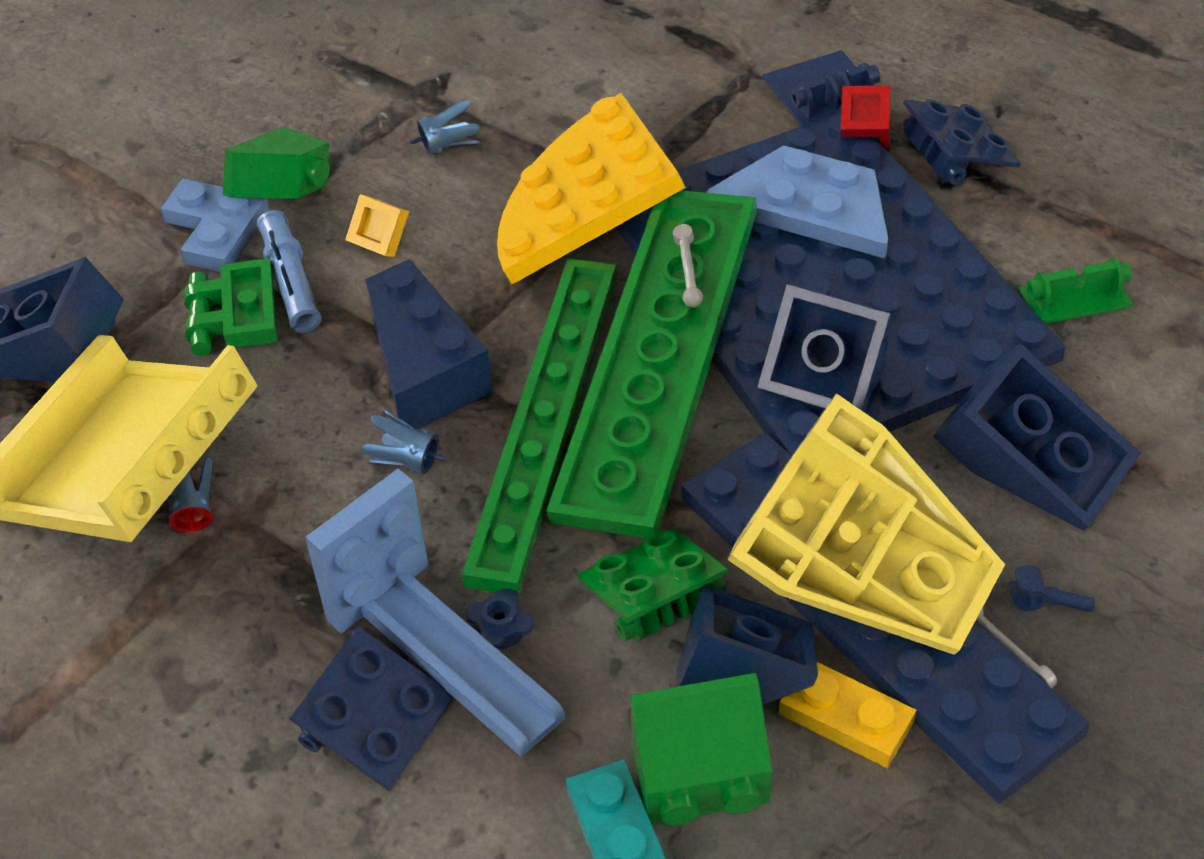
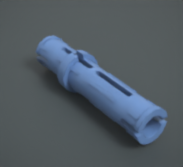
[257,210,322,333]

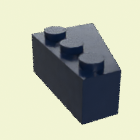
[365,259,493,430]

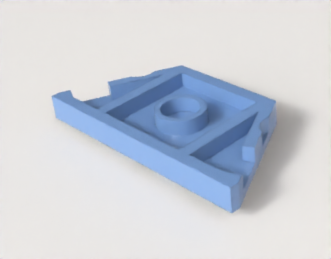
[707,145,888,258]

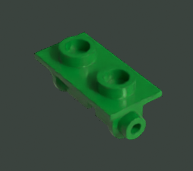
[1018,258,1133,324]

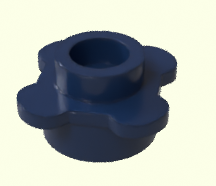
[466,589,534,649]

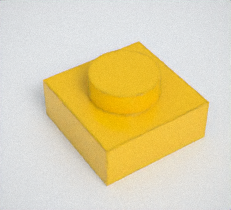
[345,194,409,257]

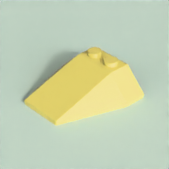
[728,394,1005,655]

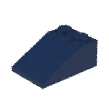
[0,257,124,382]
[933,343,1141,530]

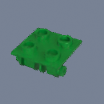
[576,528,729,642]

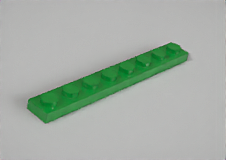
[462,258,617,595]

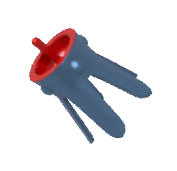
[167,458,213,534]

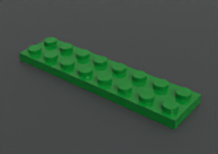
[546,190,757,540]

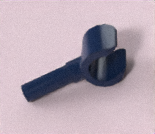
[1008,565,1095,612]

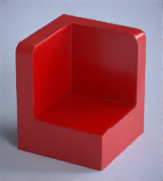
[840,86,892,152]

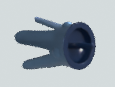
[410,100,481,155]
[360,409,446,475]

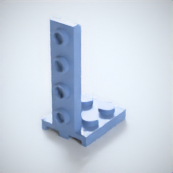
[305,469,565,757]

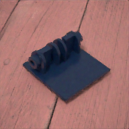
[763,50,880,126]
[903,99,1021,184]
[289,626,453,791]

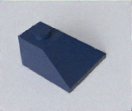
[676,585,818,705]

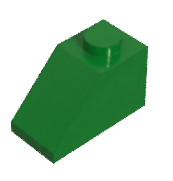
[223,126,330,199]

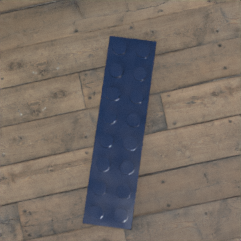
[682,432,1090,804]

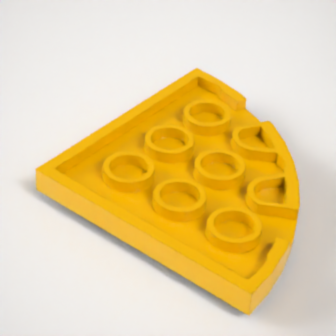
[497,93,686,285]

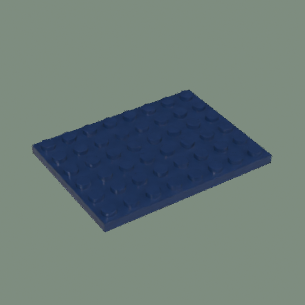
[615,113,1066,456]

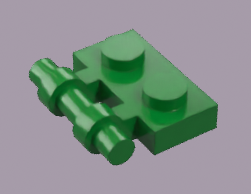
[184,258,278,356]

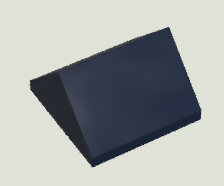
[757,284,892,412]

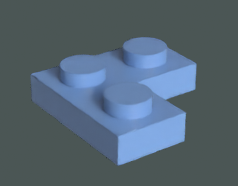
[160,178,270,272]

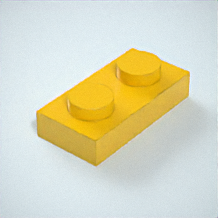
[779,662,917,769]

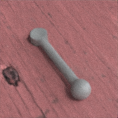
[673,224,703,308]
[976,608,1057,688]

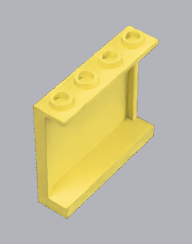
[0,335,258,542]

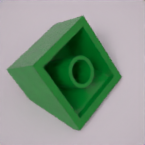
[630,673,772,826]

